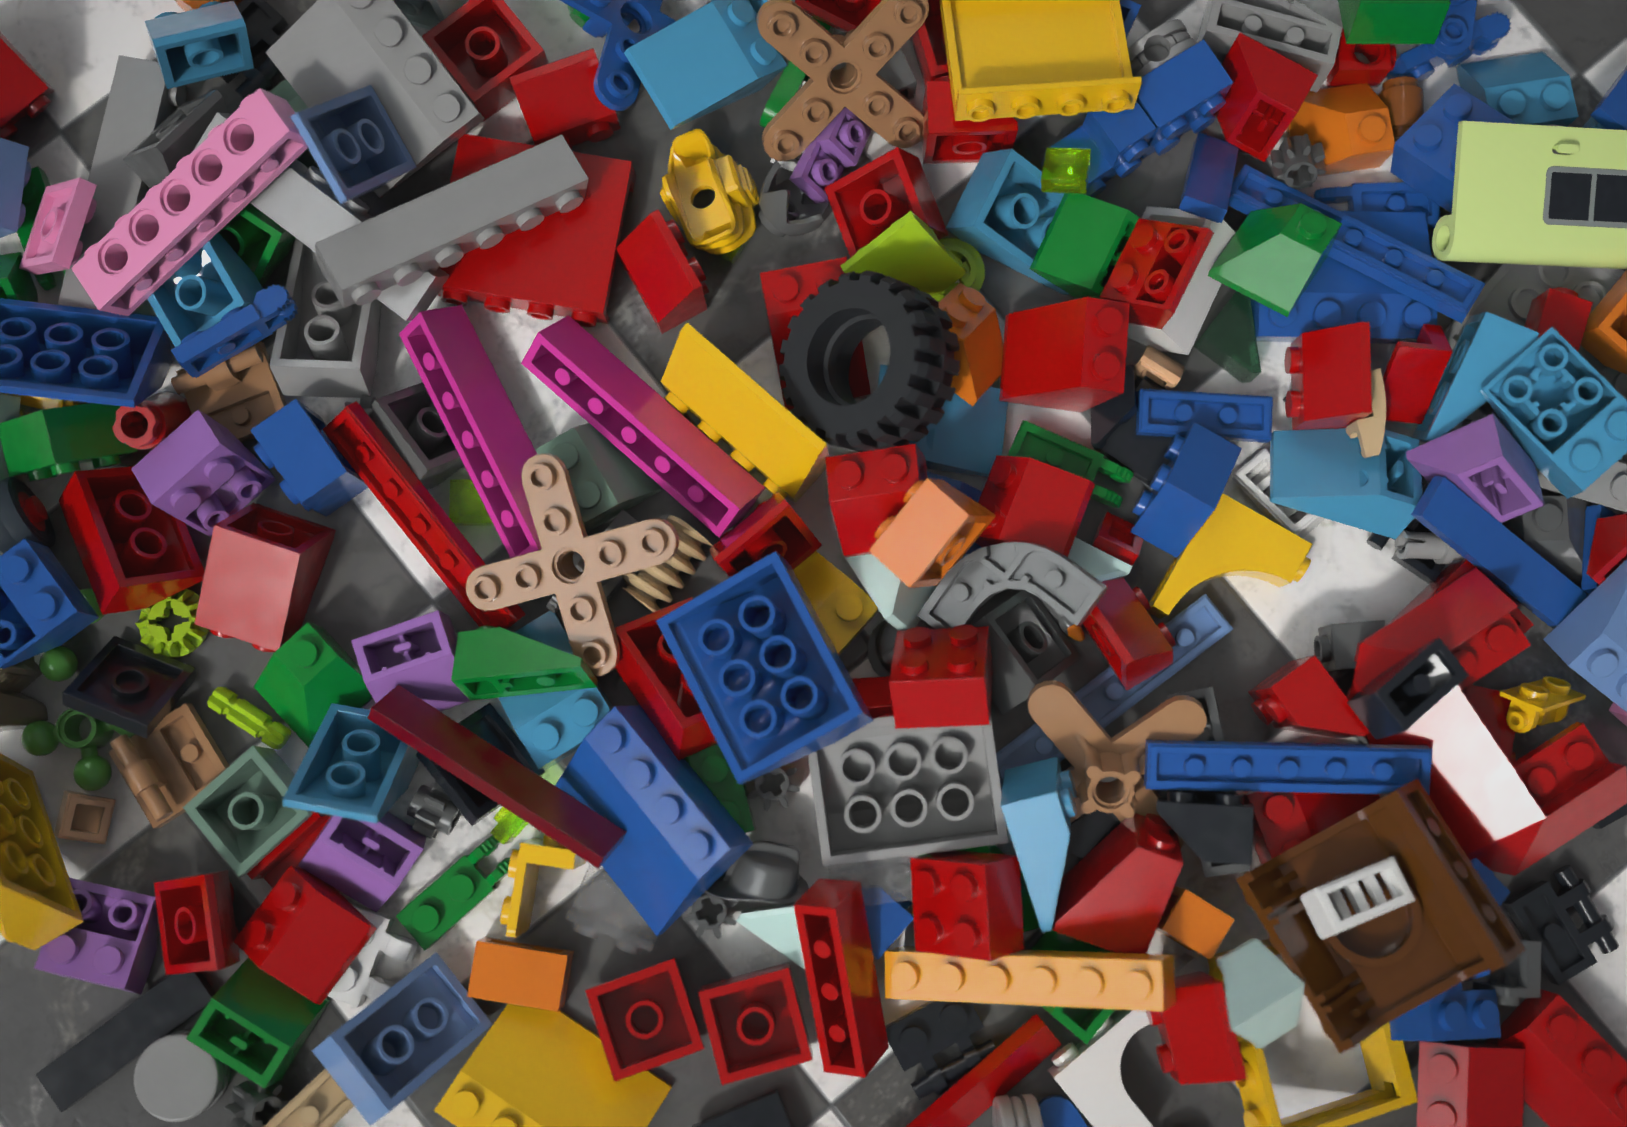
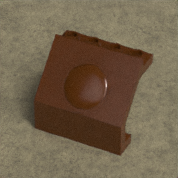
[1236,778,1527,1054]

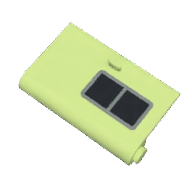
[1432,121,1627,269]

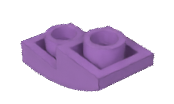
[790,107,872,204]

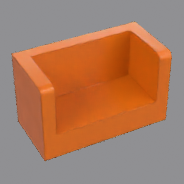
[1156,886,1235,959]
[467,937,574,1012]

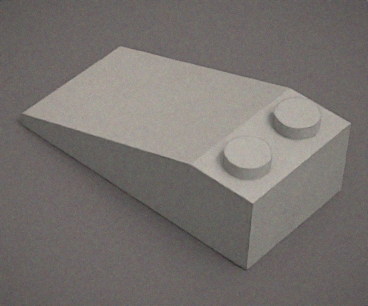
[270,238,382,398]

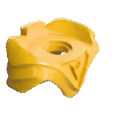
[660,129,759,255]

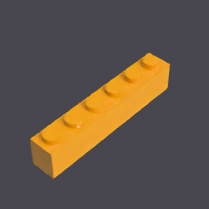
[884,946,1176,1011]

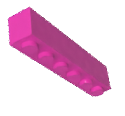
[399,305,542,558]
[521,315,765,538]

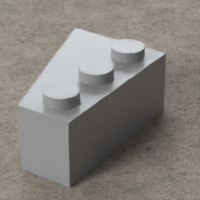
[1197,0,1342,92]

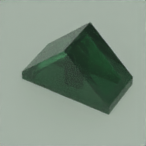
[1193,291,1261,383]

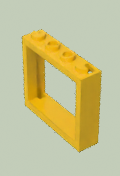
[1207,938,1418,1127]

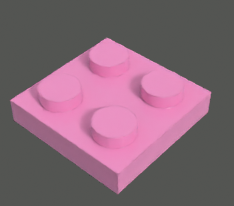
[19,178,97,275]

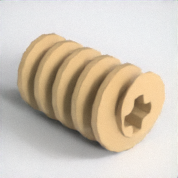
[622,515,713,613]

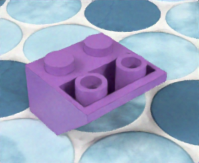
[131,409,276,537]
[1406,414,1545,523]
[351,610,472,712]
[298,812,427,913]
[34,878,158,995]

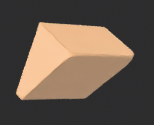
[1135,345,1185,390]
[54,790,116,844]

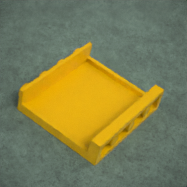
[939,0,1142,122]

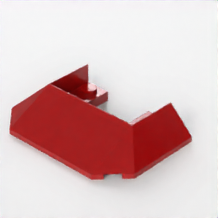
[1347,568,1627,876]

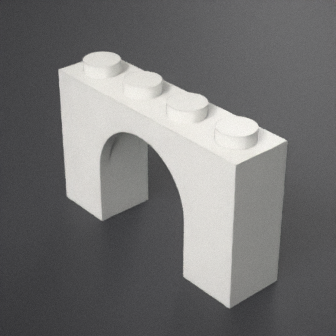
[1048,953,1268,1127]

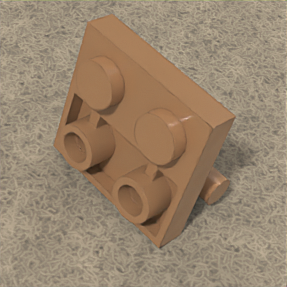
[171,341,287,443]
[108,703,229,829]

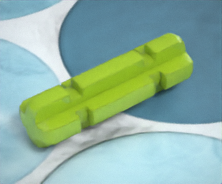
[207,686,292,750]

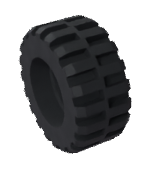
[779,271,960,452]

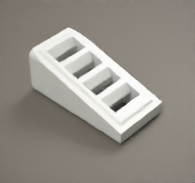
[1232,447,1325,538]
[1301,856,1416,939]

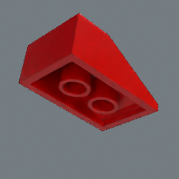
[760,256,871,412]
[1237,791,1381,865]

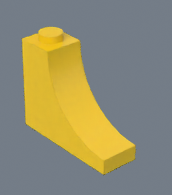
[1147,493,1313,619]

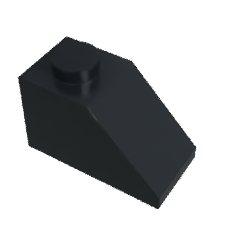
[1347,637,1469,740]

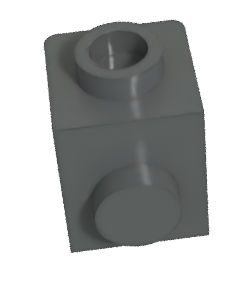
[1472,939,1541,1006]

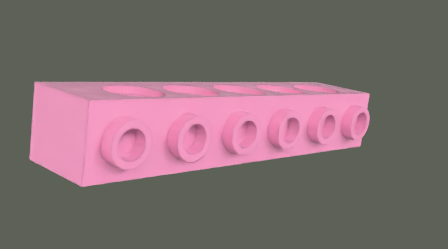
[71,88,308,316]

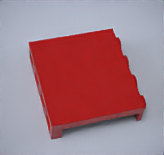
[438,134,636,328]

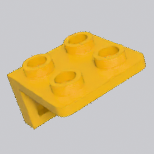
[500,835,586,938]

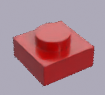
[1092,512,1144,566]

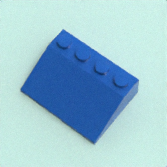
[1246,211,1437,344]
[0,298,173,408]
[656,551,874,785]
[555,705,754,936]

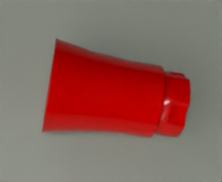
[112,392,192,449]

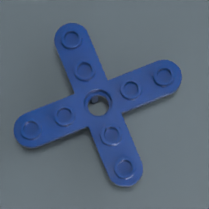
[560,0,676,111]

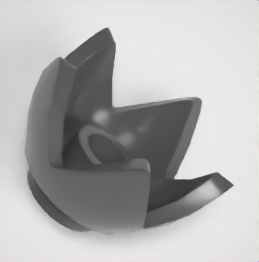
[759,160,832,237]

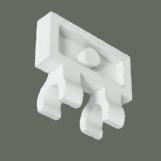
[327,903,419,1007]

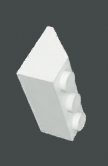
[1128,206,1236,355]

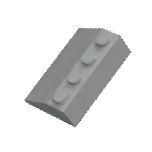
[265,0,484,199]
[808,714,1008,867]

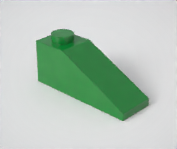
[451,626,598,701]

